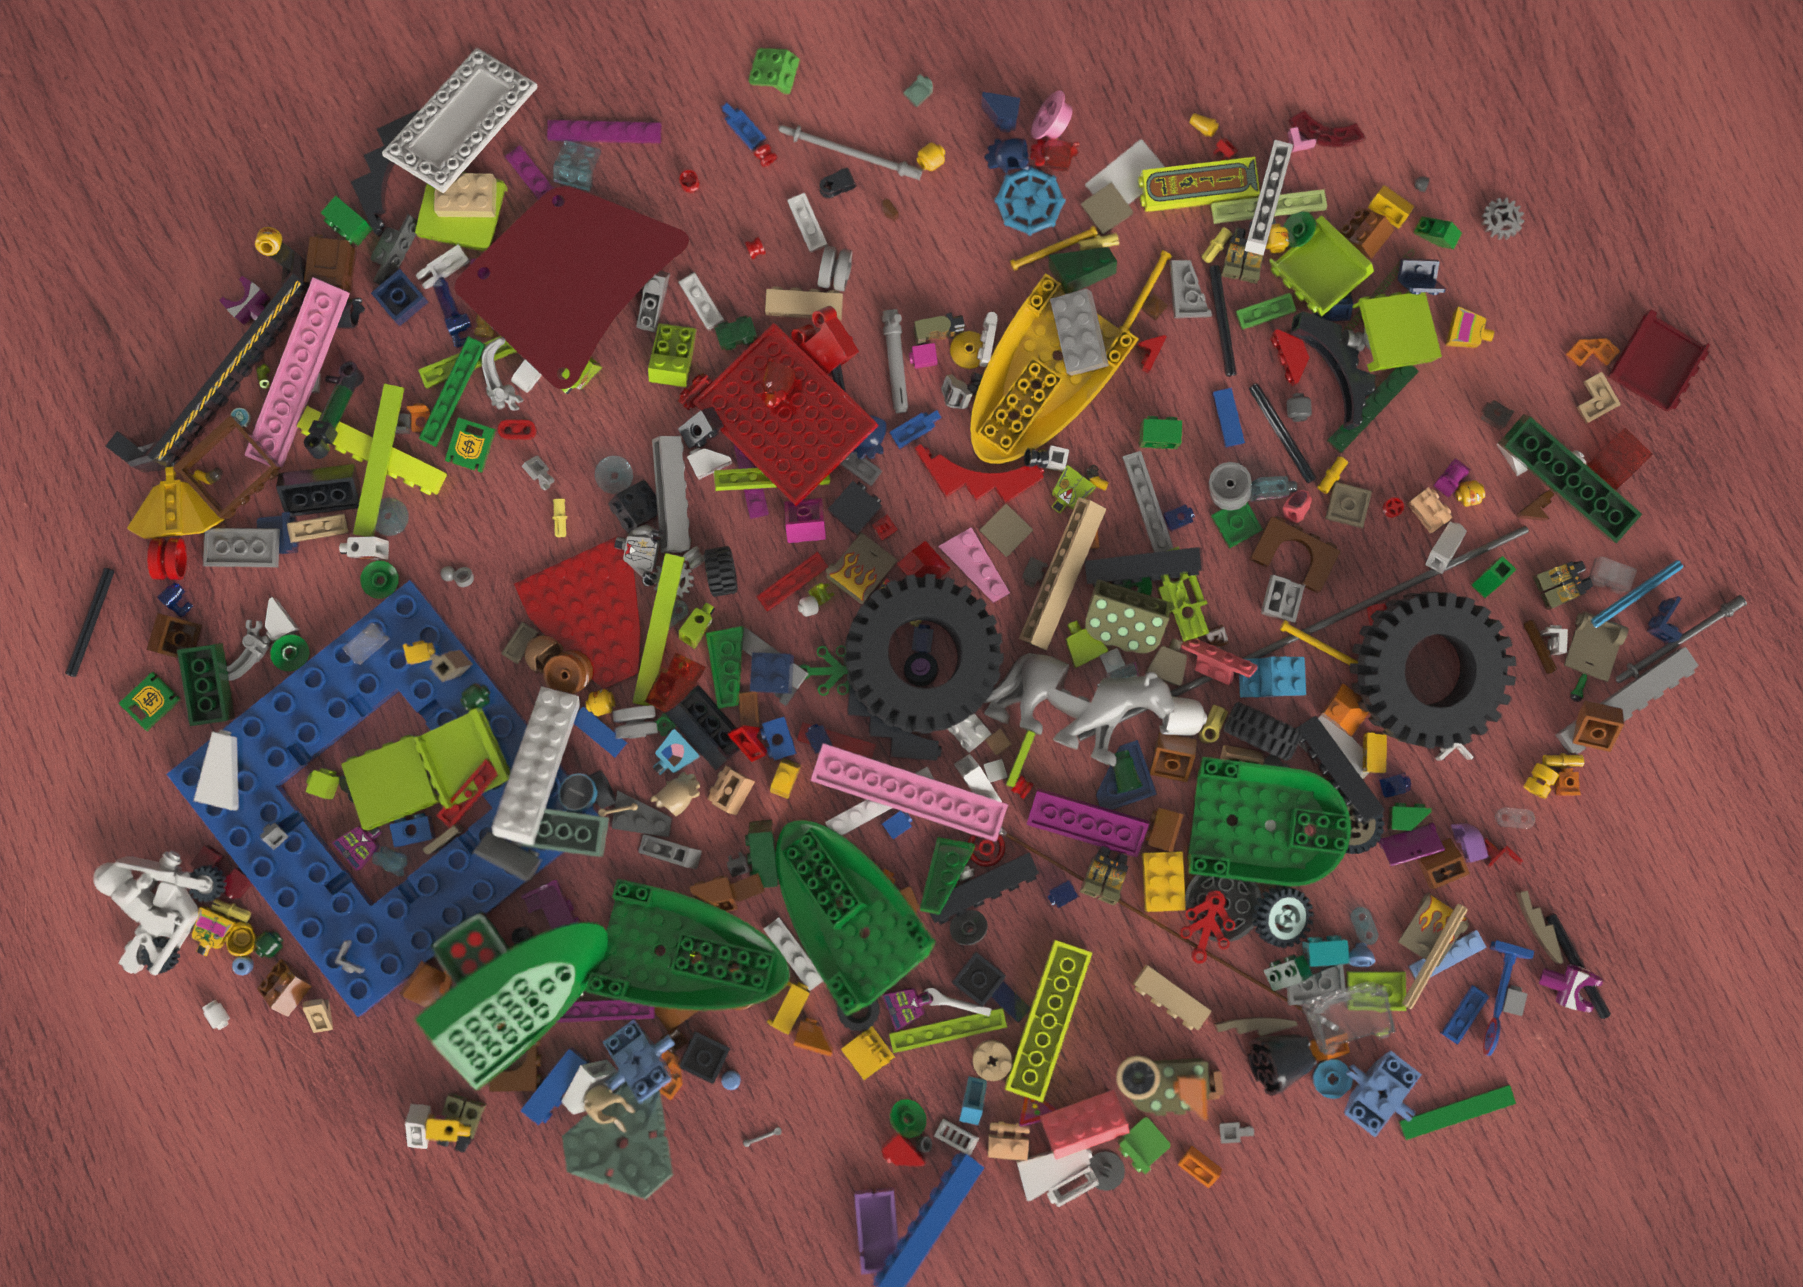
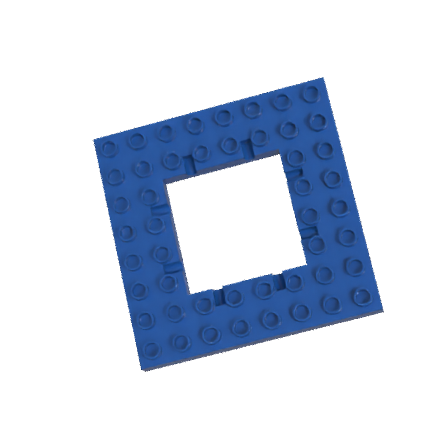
[166,580,602,1017]

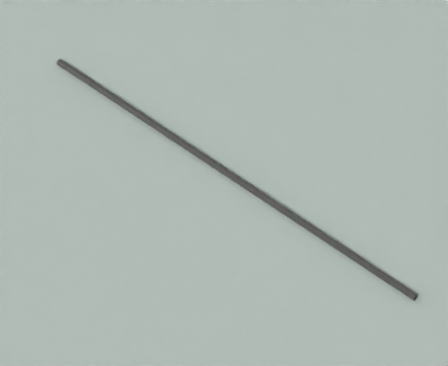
[1077,526,1529,741]

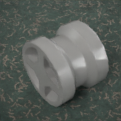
[683,546,705,569]

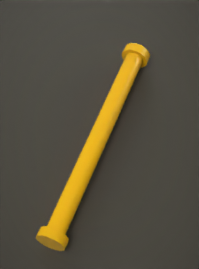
[1010,226,1098,271]
[1119,251,1172,332]
[1280,620,1358,665]

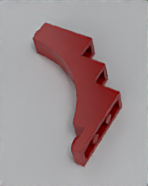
[915,444,1045,504]

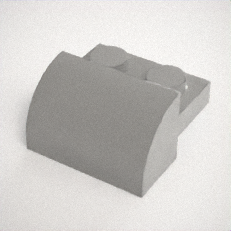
[1261,575,1305,623]

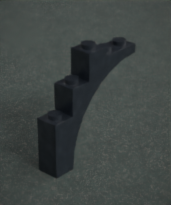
[1290,311,1376,430]

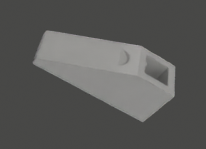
[636,270,670,332]

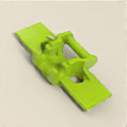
[1157,546,1209,642]

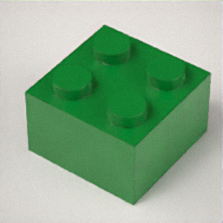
[321,195,373,246]
[1139,416,1182,449]

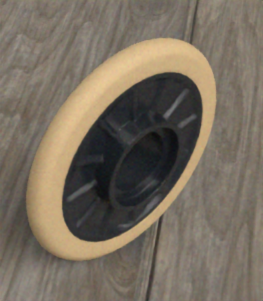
[1117,1056,1160,1100]

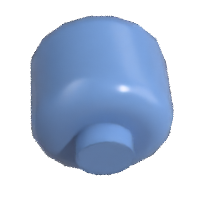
[232,955,254,975]
[721,1070,741,1090]

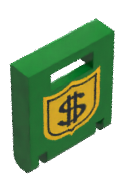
[445,417,496,473]
[118,672,181,731]

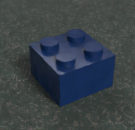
[371,269,429,326]
[750,652,794,694]

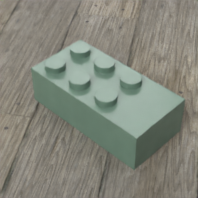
[522,809,609,857]

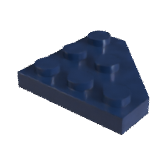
[1096,740,1157,810]

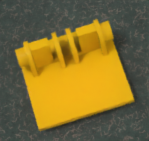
[841,1026,895,1080]

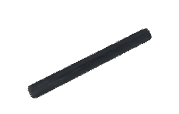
[1209,265,1237,377]
[1249,383,1316,483]
[65,568,115,677]
[1546,913,1611,1019]

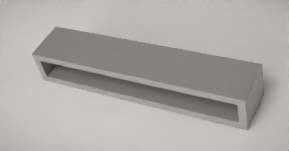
[652,436,691,553]

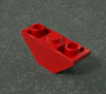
[1271,329,1309,387]

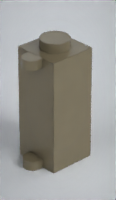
[430,650,473,682]

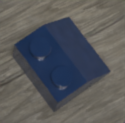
[981,92,1020,132]

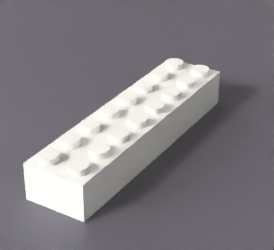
[493,687,580,845]

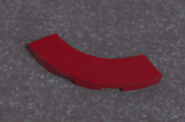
[1288,109,1366,148]

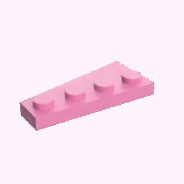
[938,527,1010,603]

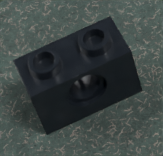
[678,407,724,448]

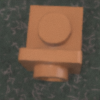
[1208,1069,1224,1100]

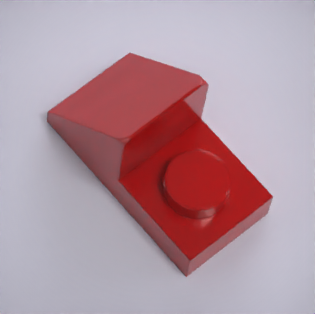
[1137,335,1167,373]
[728,725,767,762]

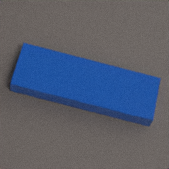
[1212,388,1245,448]
[574,706,627,758]
[1440,985,1490,1045]

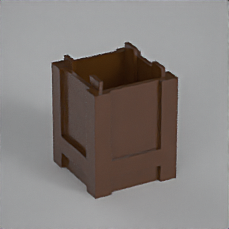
[304,234,357,294]

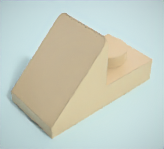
[303,999,333,1033]

